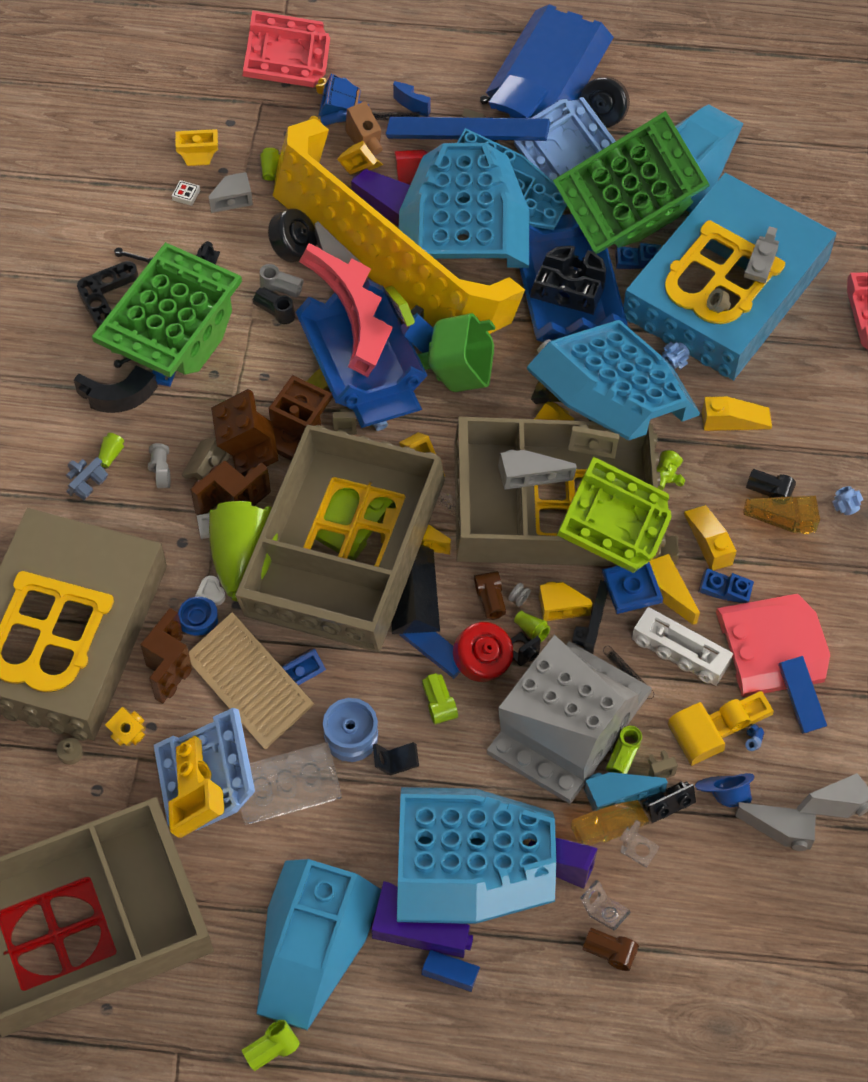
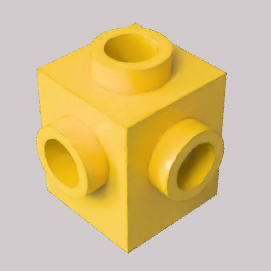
[105,707,146,746]

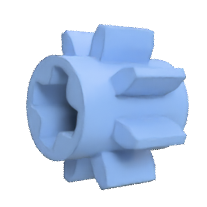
[662,342,690,369]
[832,486,863,515]

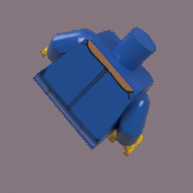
[309,74,369,126]

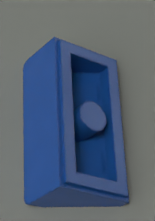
[400,313,433,353]
[281,649,326,686]
[422,950,480,992]

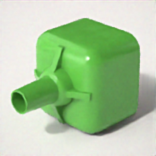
[417,313,495,392]

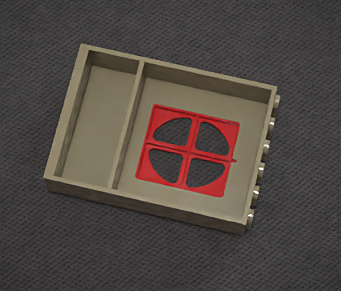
[0,797,214,1037]

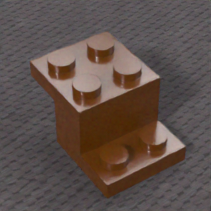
[268,375,332,461]
[211,389,279,477]
[190,460,271,515]
[140,608,192,704]

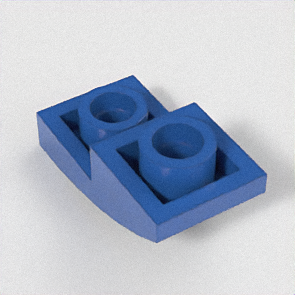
[393,81,431,117]
[615,243,661,269]
[699,568,754,603]

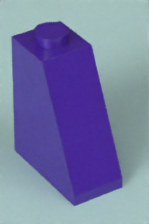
[528,838,598,889]

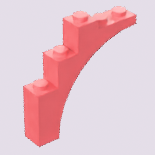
[299,243,393,377]

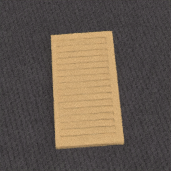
[189,612,314,750]

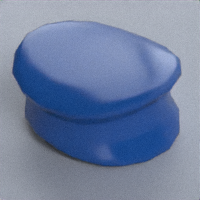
[178,597,218,636]

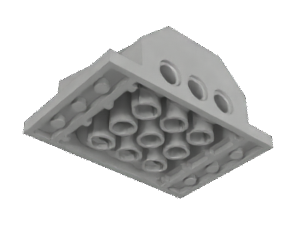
[487,634,652,804]

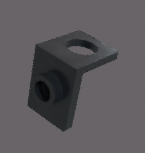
[511,632,541,667]
[373,742,419,776]

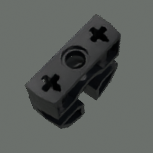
[530,246,606,315]

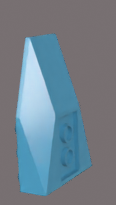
[457,128,567,230]

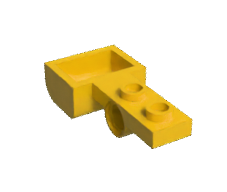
[668,691,774,766]
[168,736,224,838]

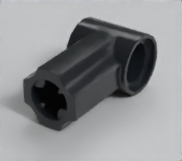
[252,287,296,324]
[746,469,796,505]

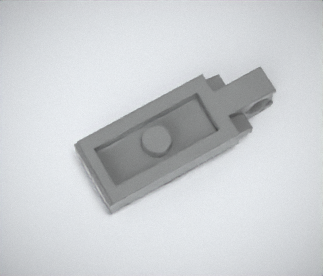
[744,226,779,284]

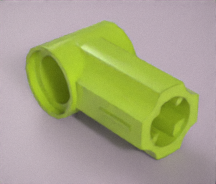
[422,673,458,725]
[606,726,642,774]
[242,1019,300,1071]

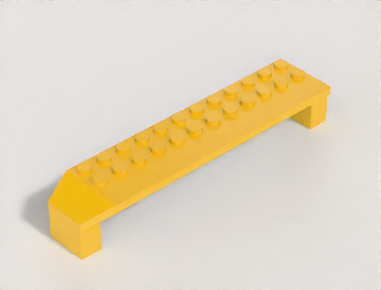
[273,118,525,334]

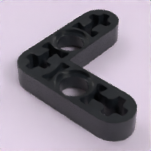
[77,261,138,328]

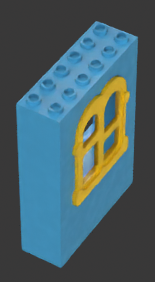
[623,173,837,381]

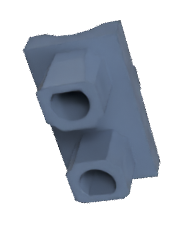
[66,457,108,500]

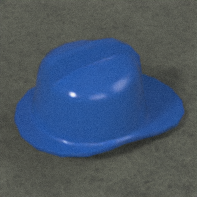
[695,773,755,807]

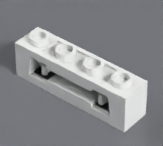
[632,607,733,686]

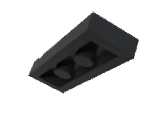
[572,580,608,654]

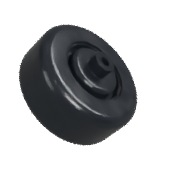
[579,77,630,128]
[268,208,317,263]

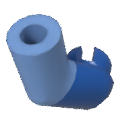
[745,724,764,751]

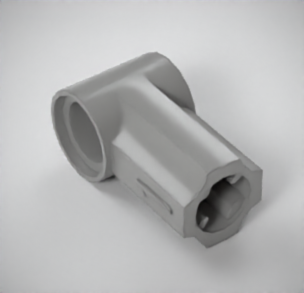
[260,264,304,298]

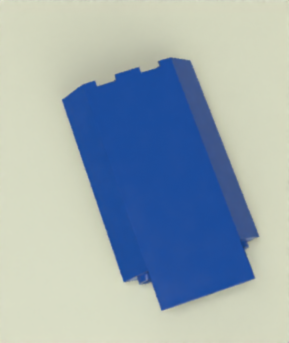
[486,4,614,118]
[519,214,628,343]
[295,280,428,428]

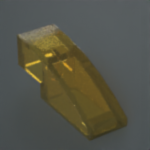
[571,800,650,846]

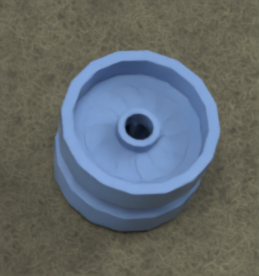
[323,698,378,762]

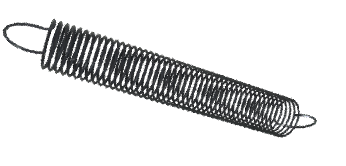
[372,112,426,121]
[603,646,654,699]

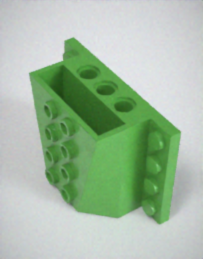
[553,111,710,254]
[92,242,242,378]

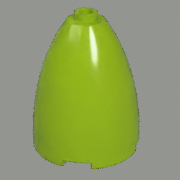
[209,501,278,602]

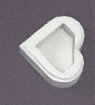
[195,576,225,606]

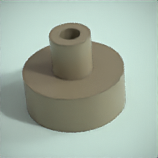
[707,288,731,313]
[57,738,83,765]

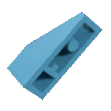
[584,772,668,816]

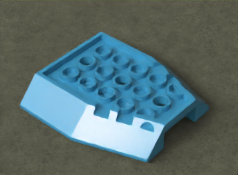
[399,143,529,268]
[527,320,700,440]
[397,787,556,924]

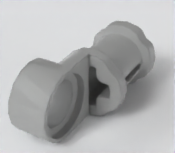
[148,443,171,488]

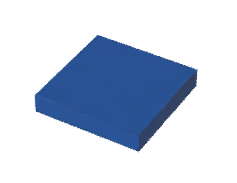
[602,562,663,614]

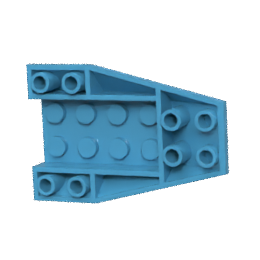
[675,104,744,213]
[257,859,381,1031]

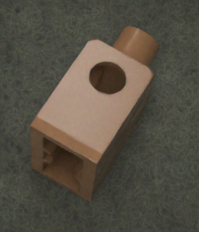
[345,101,383,155]

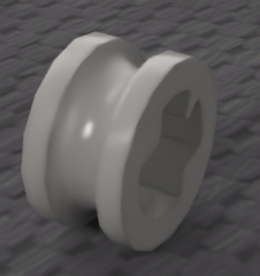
[508,583,531,607]

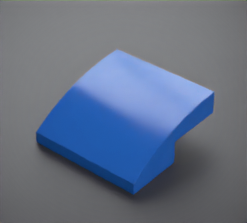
[489,75,548,118]

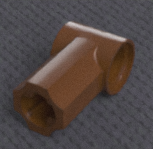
[474,571,506,620]
[582,928,639,971]

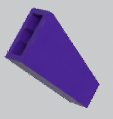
[351,169,410,227]
[372,881,474,958]

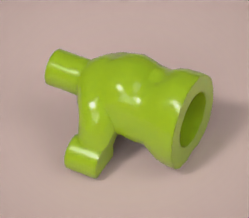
[656,450,685,490]

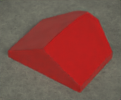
[395,149,428,185]

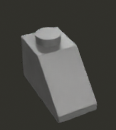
[208,172,253,213]

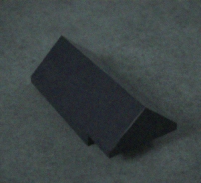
[391,545,440,634]

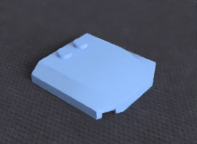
[514,97,616,181]
[154,708,255,831]

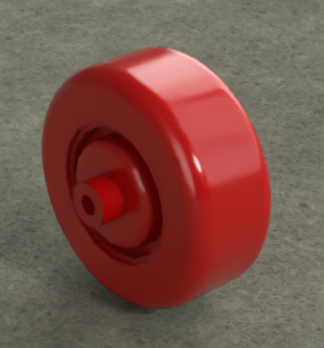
[453,622,514,682]

